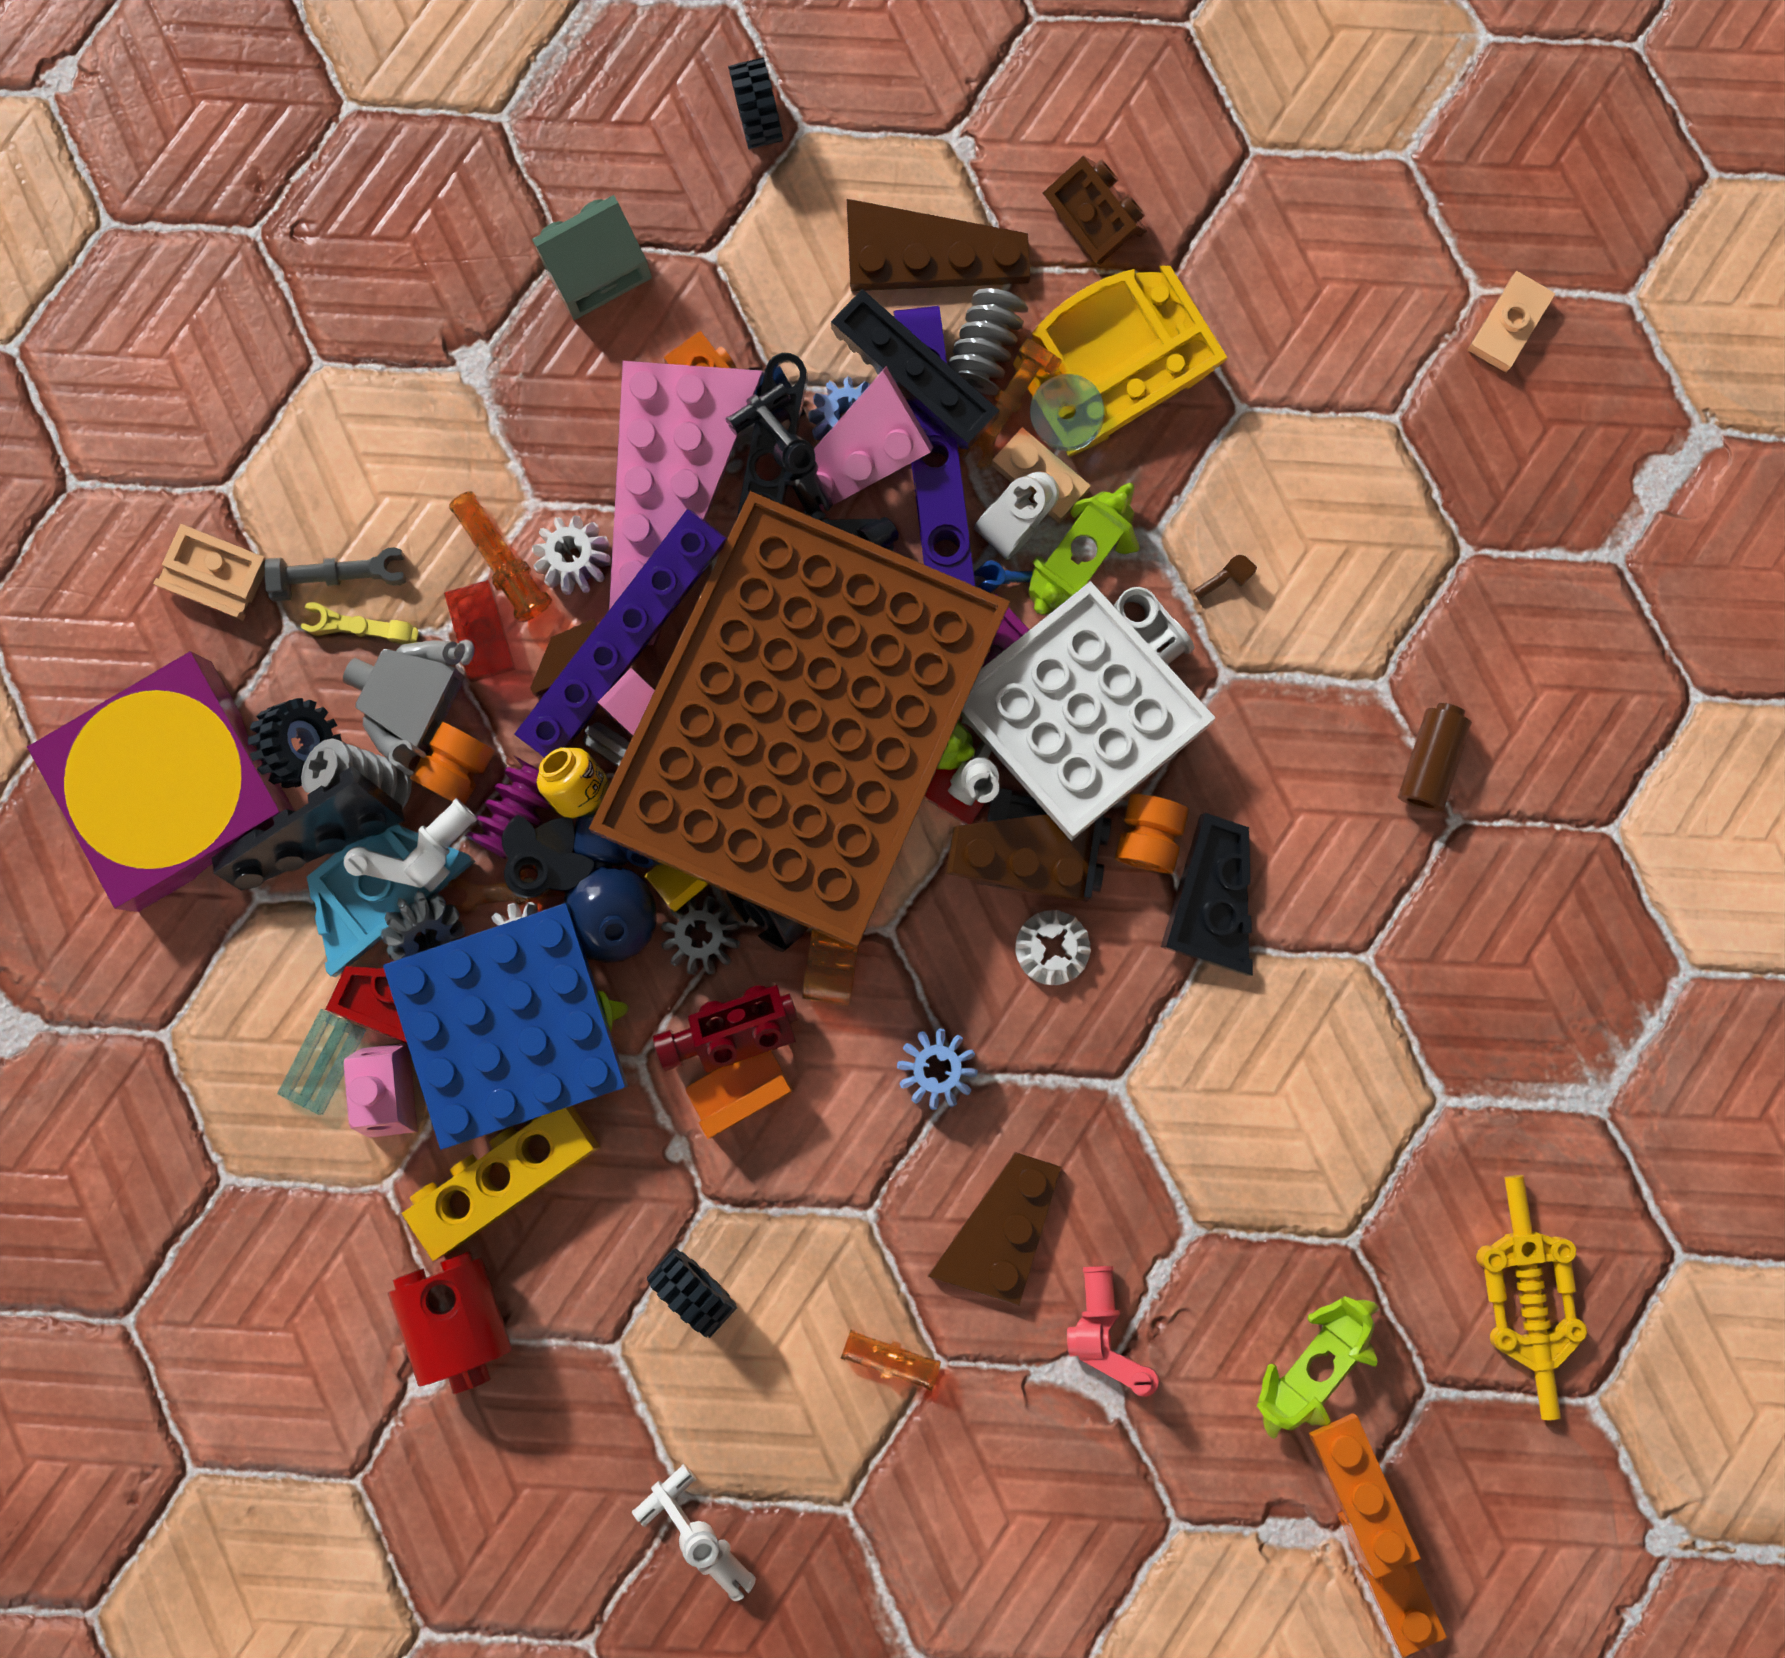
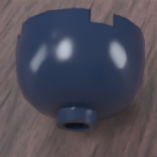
[563,866,657,963]

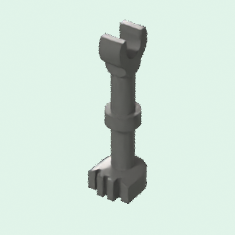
[265,547,406,602]

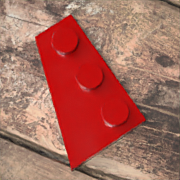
[325,966,407,1044]

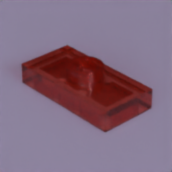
[444,580,516,683]

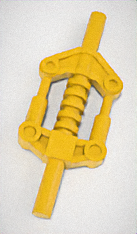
[1476,1175,1587,1420]

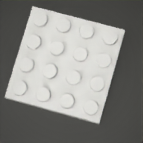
[961,581,1216,841]

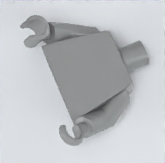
[343,639,475,776]

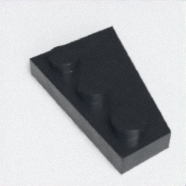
[1161,813,1253,976]

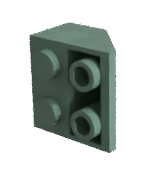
[532,195,652,320]

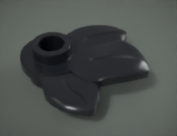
[502,815,594,898]

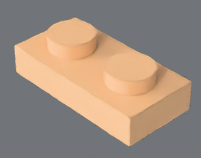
[991,427,1091,524]

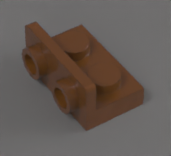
[1043,155,1147,265]

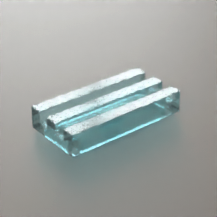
[277,1009,367,1115]

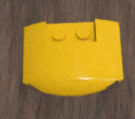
[1013,266,1228,457]

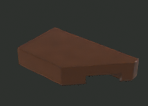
[530,619,597,697]

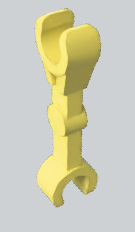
[301,602,419,645]

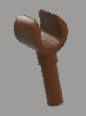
[1192,555,1257,600]

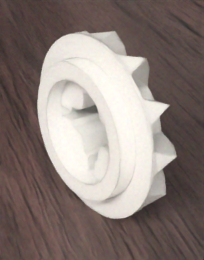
[1015,910,1091,985]

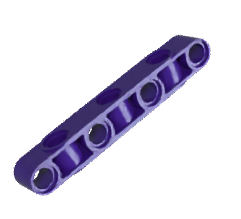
[893,305,975,586]

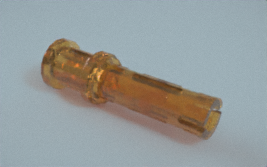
[449,491,552,622]

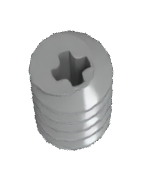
[947,288,1029,395]
[301,738,411,809]

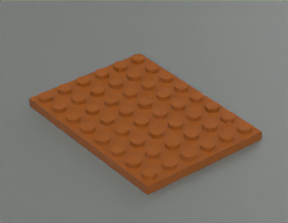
[589,491,1010,948]

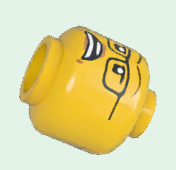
[536,748,608,818]

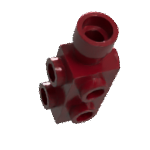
[653,985,799,1073]

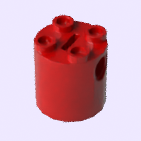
[387,1251,513,1394]

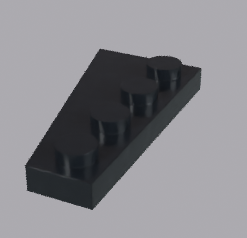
[212,766,405,891]

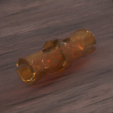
[840,1329,941,1391]

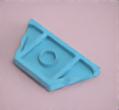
[306,824,476,977]

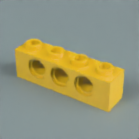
[401,1106,601,1262]

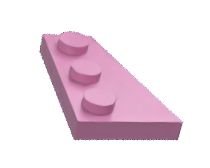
[814,366,933,511]

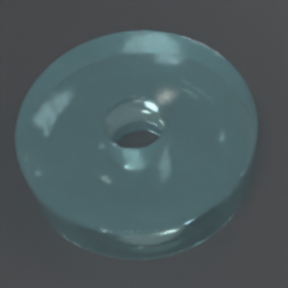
[1030,374,1105,451]

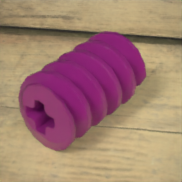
[465,756,552,860]

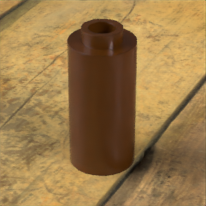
[1398,703,1472,812]

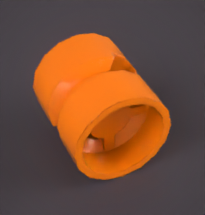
[410,722,496,805]
[1114,794,1189,874]

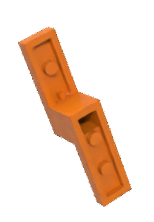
[1309,1413,1447,1658]

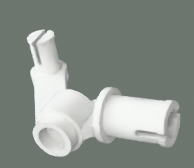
[948,719,999,806]
[344,798,478,892]
[632,1463,756,1601]

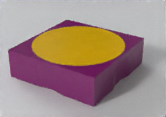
[27,651,295,912]

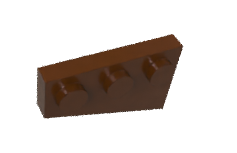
[928,1152,1061,1306]

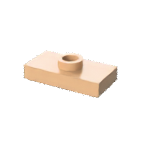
[1467,271,1556,373]

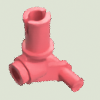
[1067,1266,1159,1397]

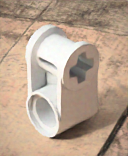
[974,472,1059,560]
[1114,587,1195,665]

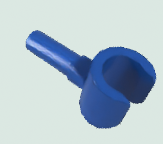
[974,560,1032,593]

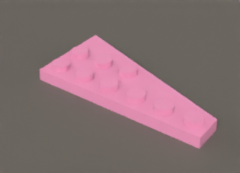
[609,361,764,645]

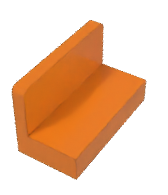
[685,1051,794,1139]

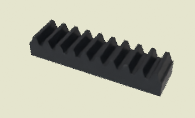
[831,289,1000,450]

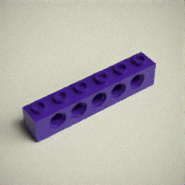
[514,509,727,758]

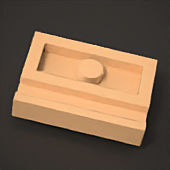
[153,524,266,621]

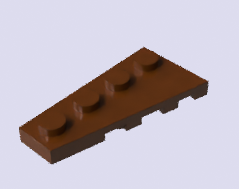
[847,199,1030,291]

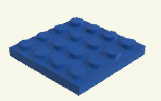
[383,903,628,1150]

